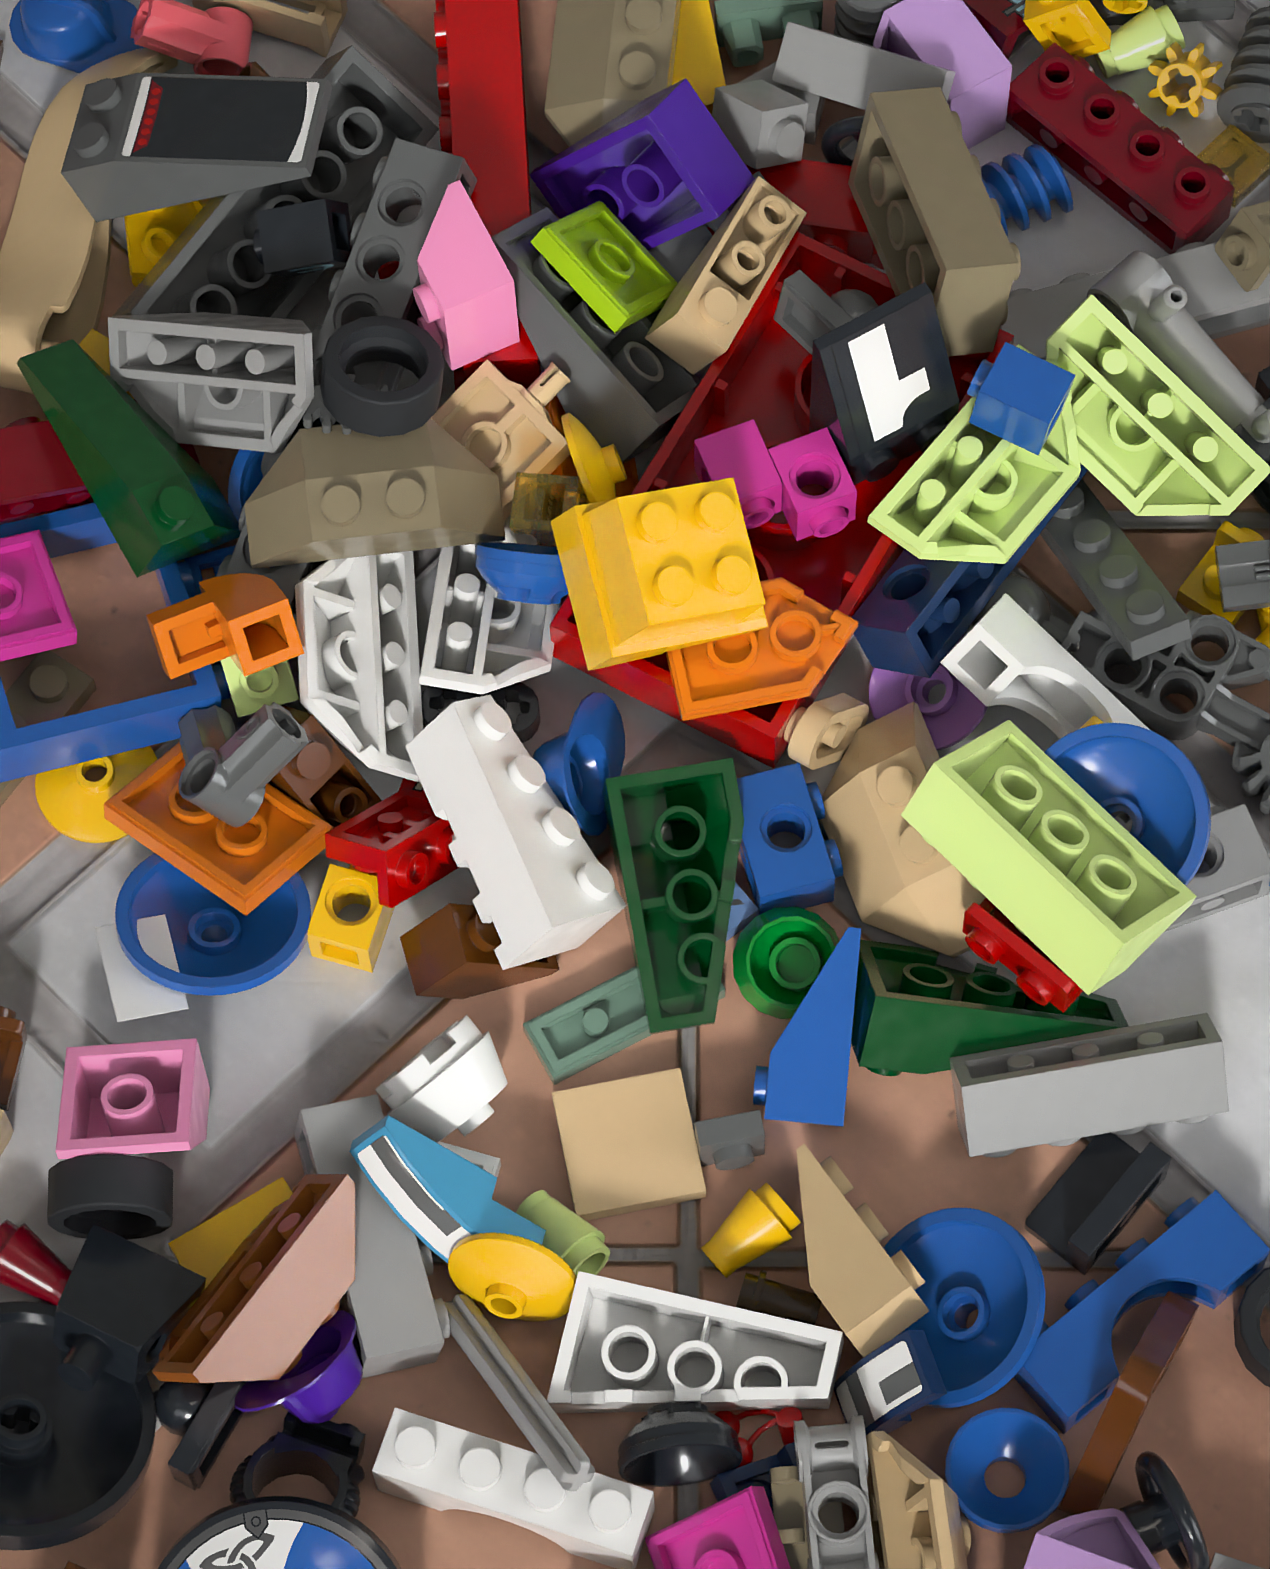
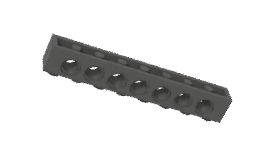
[217,138,477,627]

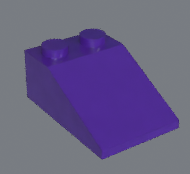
[529,78,755,251]

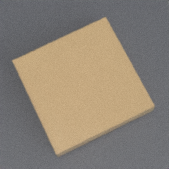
[552,1068,706,1221]

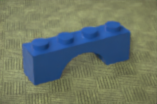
[1014,1190,1270,1434]

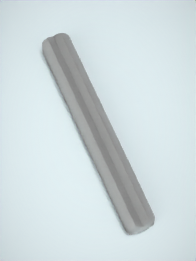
[445,1293,595,1491]

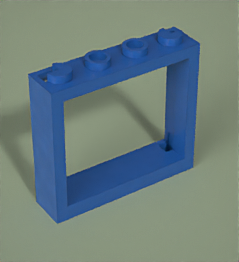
[0,503,230,783]

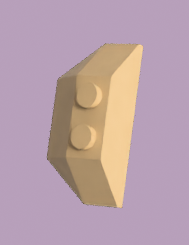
[821,701,986,958]
[866,1431,971,1569]

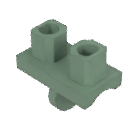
[714,0,823,67]

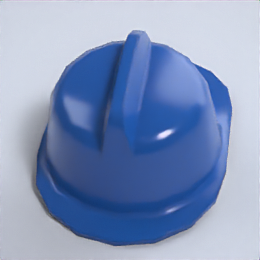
[9,0,144,73]
[533,692,625,836]

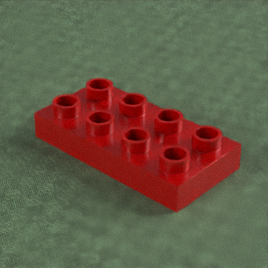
[550,231,1014,769]

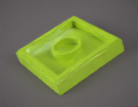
[530,201,678,333]

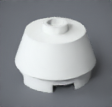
[375,1015,508,1143]

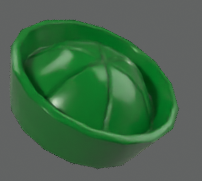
[733,907,839,1019]

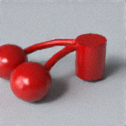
[714,1407,804,1468]

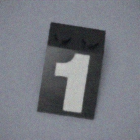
[809,282,959,485]

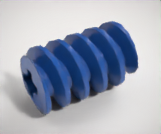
[981,144,1074,237]

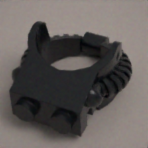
[229,1412,366,1517]

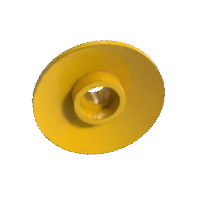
[561,413,627,503]
[35,746,157,843]
[448,1232,577,1322]

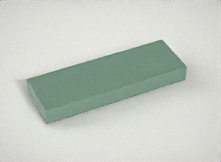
[523,966,725,1085]

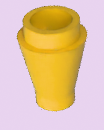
[700,1182,801,1278]

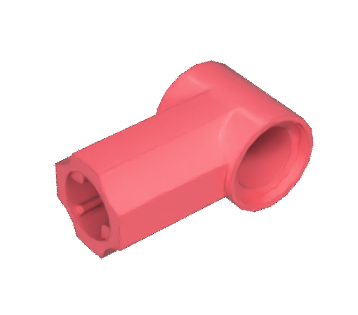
[130,0,253,76]

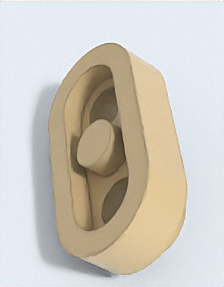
[784,693,869,770]

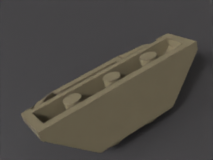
[544,0,681,147]
[244,418,505,569]

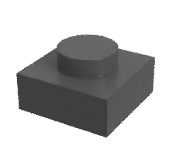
[695,1110,765,1170]

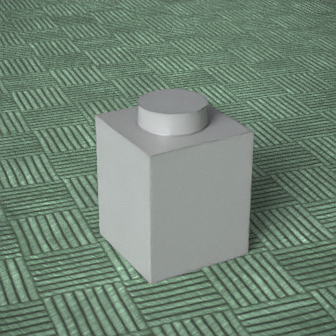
[712,79,809,169]

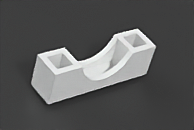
[940,593,1150,832]
[372,1408,655,1569]

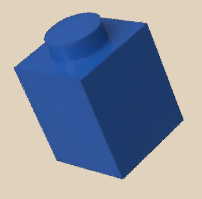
[967,342,1075,456]

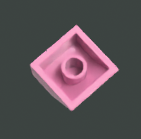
[413,180,520,371]
[56,1038,210,1159]

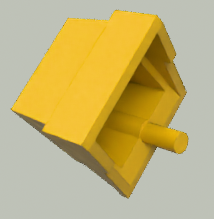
[550,477,768,671]

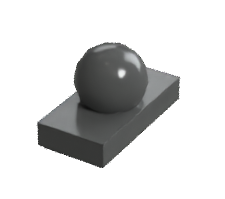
[774,269,878,355]

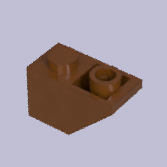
[268,705,382,828]
[400,903,560,999]

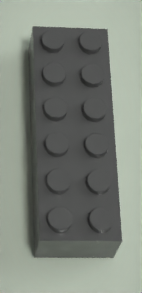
[107,45,439,324]

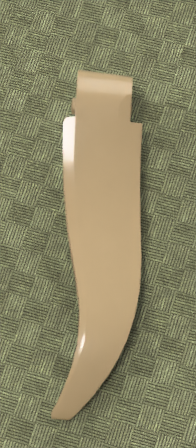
[0,48,178,394]

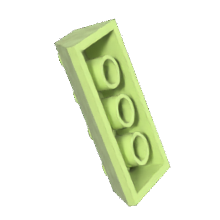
[901,720,1197,995]

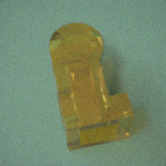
[509,472,589,547]

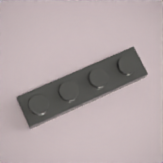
[1040,479,1192,661]

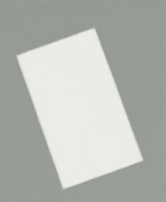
[94,914,189,1022]

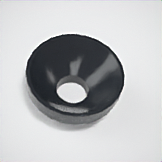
[618,1402,743,1487]

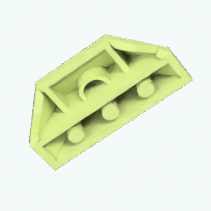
[1046,294,1270,516]
[867,344,1081,564]

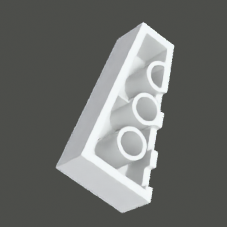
[405,695,627,970]
[547,1271,844,1413]

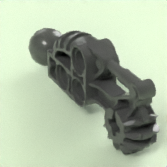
[972,574,1270,814]

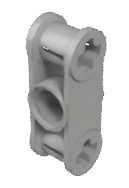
[793,1415,879,1569]

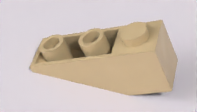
[645,176,807,375]
[796,1144,929,1358]

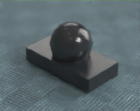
[155,1381,248,1490]

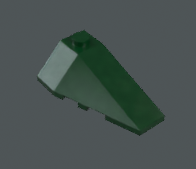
[17,339,241,577]
[602,758,744,1034]
[851,939,1128,1076]

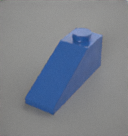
[753,927,861,1127]

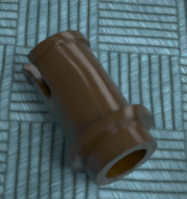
[736,1270,821,1325]

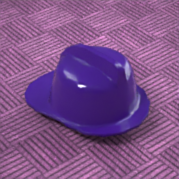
[235,1310,363,1424]

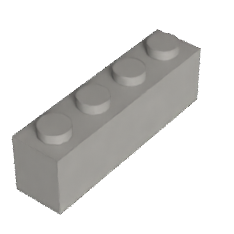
[950,1013,1229,1158]
[294,1094,450,1378]

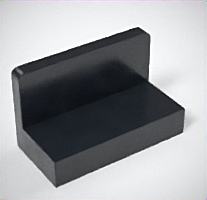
[1025,1132,1171,1275]

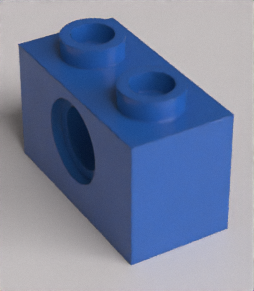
[737,763,843,915]

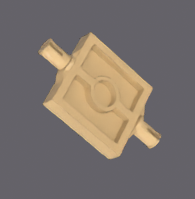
[431,359,571,521]

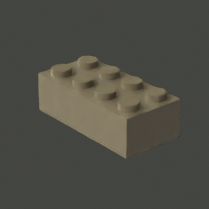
[848,87,1021,356]

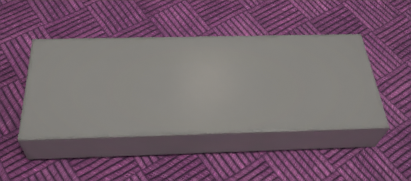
[771,22,956,110]

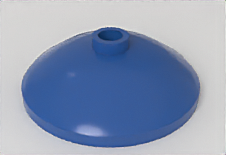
[1044,723,1211,886]
[115,853,311,996]
[883,1208,1045,1408]

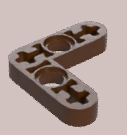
[1059,1290,1199,1516]

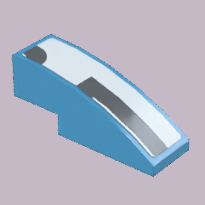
[349,1115,546,1263]

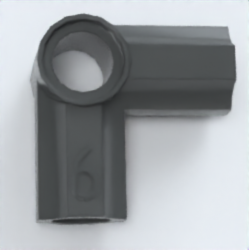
[178,702,309,827]

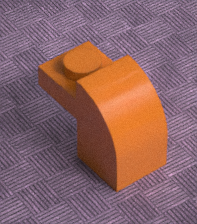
[146,573,304,680]

